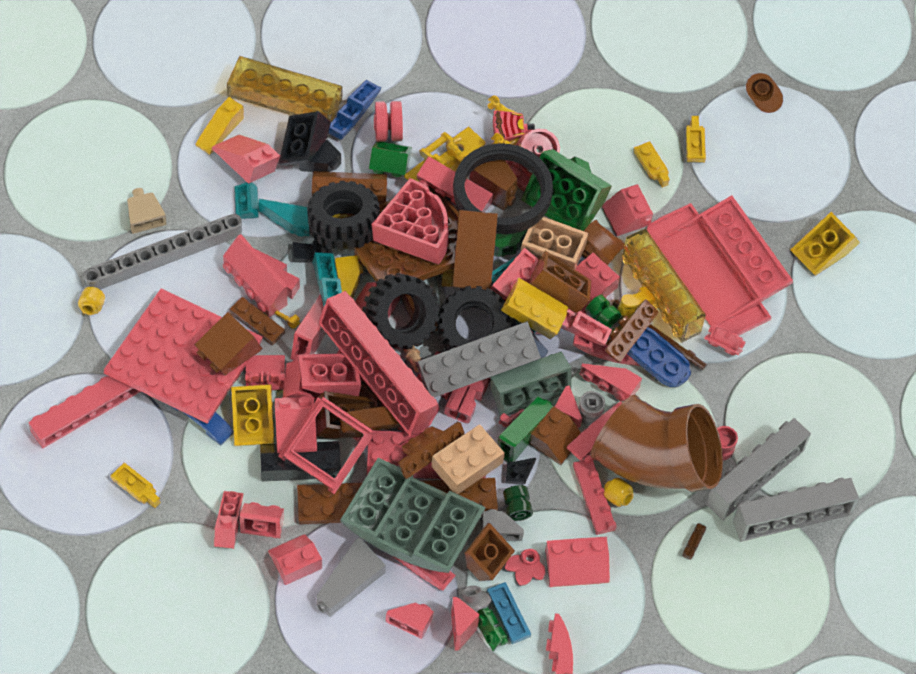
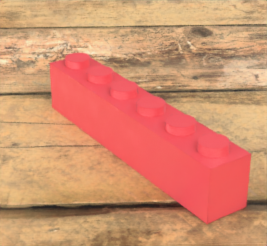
[28,376,141,449]

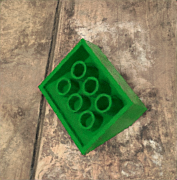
[521,149,612,231]

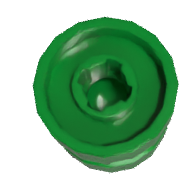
[585,295,621,328]

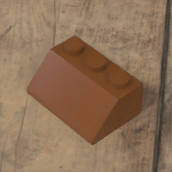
[530,250,591,313]

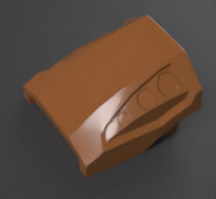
[581,220,626,266]

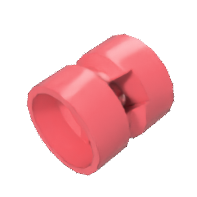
[717,426,738,460]

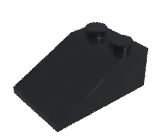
[278,111,331,166]

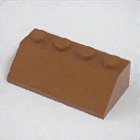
[312,171,387,204]

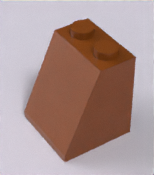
[469,143,518,211]
[194,312,263,375]

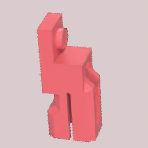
[444,377,491,423]

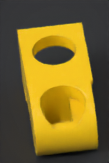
[618,286,656,316]

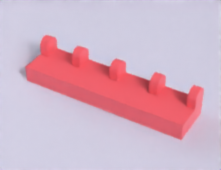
[573,455,617,535]

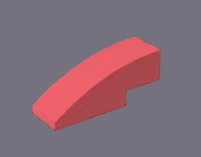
[254,248,300,299]

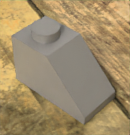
[482,509,524,541]

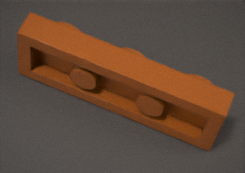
[229,297,285,346]

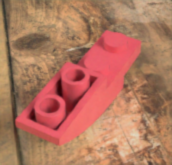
[546,613,573,674]

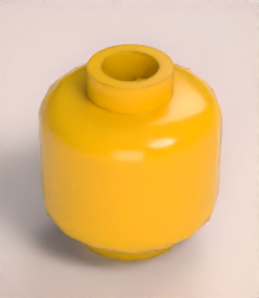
[78,287,105,315]
[604,478,634,507]

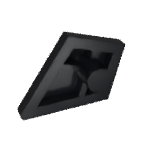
[506,458,536,484]

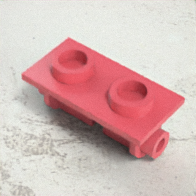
[704,325,746,355]

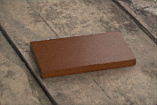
[452,210,498,290]

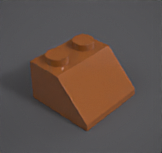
[529,406,581,465]
[465,523,515,581]

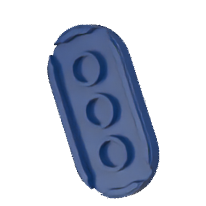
[627,327,691,387]

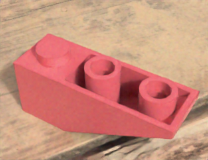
[579,363,642,401]
[214,491,244,549]

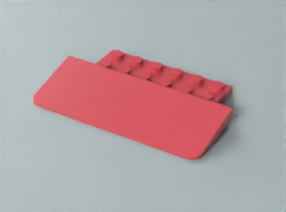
[647,195,793,338]

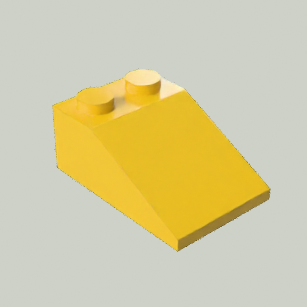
[790,212,860,276]
[231,385,274,446]

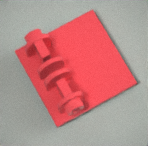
[245,355,285,390]

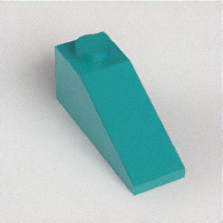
[258,198,310,237]

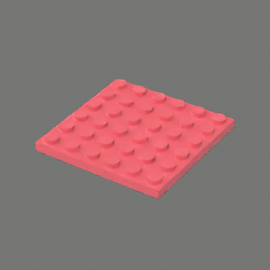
[104,288,263,424]

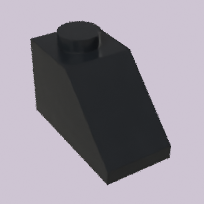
[299,139,341,172]

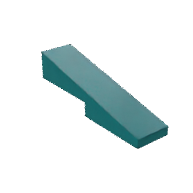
[312,253,342,306]

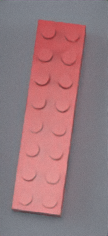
[318,291,438,436]

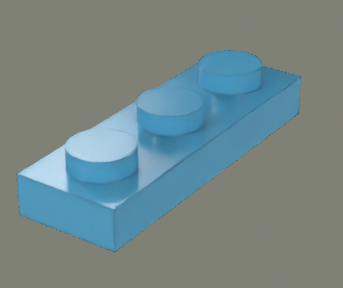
[487,582,531,644]

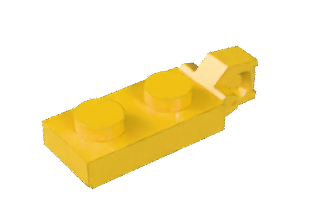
[686,116,706,163]
[633,141,670,188]
[110,463,161,508]

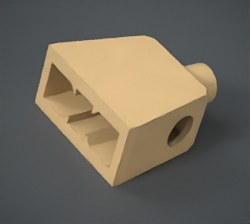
[127,188,167,234]

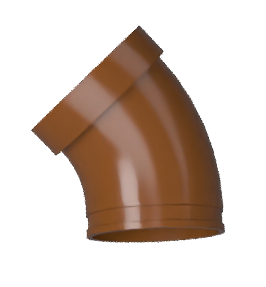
[591,395,723,492]

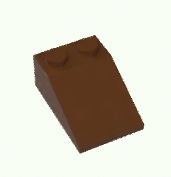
[314,391,377,439]

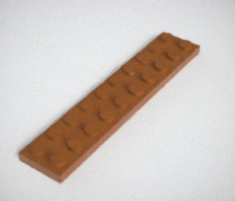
[297,478,498,525]

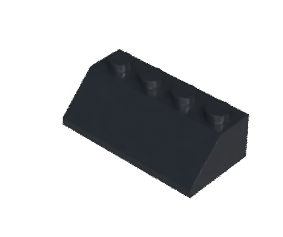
[260,441,341,482]

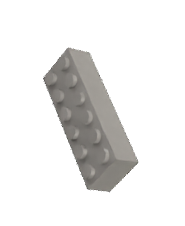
[415,321,541,397]
[706,418,811,521]
[733,478,859,542]

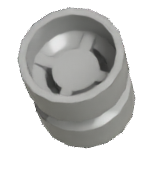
[578,391,605,426]

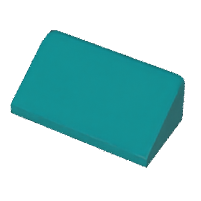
[235,182,259,219]

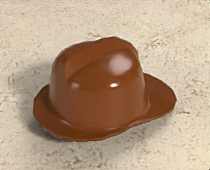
[746,73,783,113]

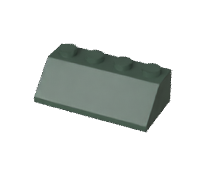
[490,351,571,416]

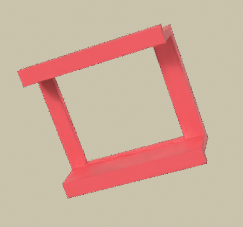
[278,397,374,494]

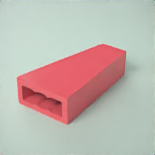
[291,294,326,361]

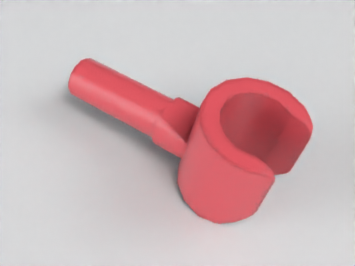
[498,409,524,428]

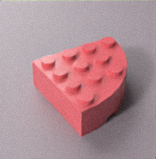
[372,178,449,265]

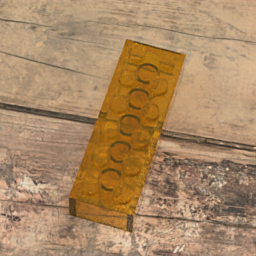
[227,56,343,122]
[622,228,706,343]

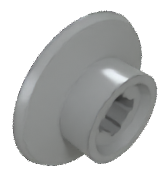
[458,586,491,611]

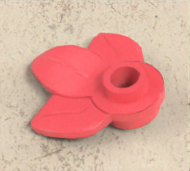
[505,549,545,586]

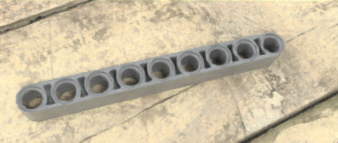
[83,214,242,290]

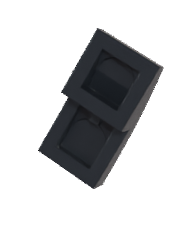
[291,240,332,263]

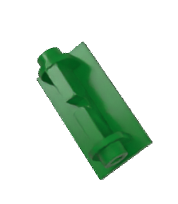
[477,607,508,651]

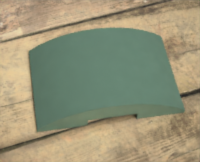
[340,458,485,573]

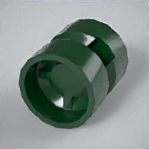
[503,485,533,521]

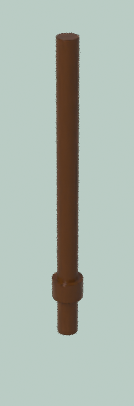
[612,299,707,370]

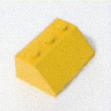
[501,278,568,340]

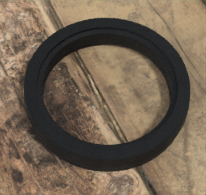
[453,143,553,234]

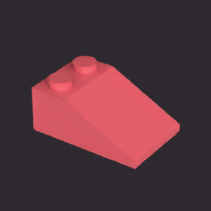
[212,135,280,184]
[575,253,620,314]
[298,354,361,396]
[275,396,317,453]

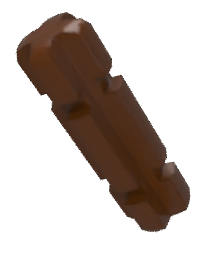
[682,523,706,560]

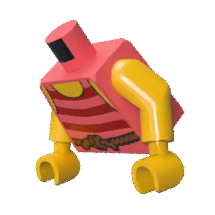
[488,95,535,145]

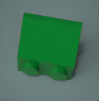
[369,142,412,177]

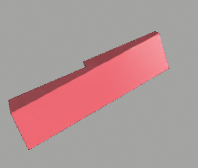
[561,309,612,346]

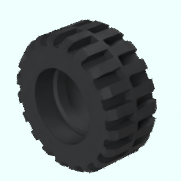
[307,181,380,251]
[362,273,440,350]
[437,286,511,350]

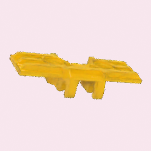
[404,126,486,182]

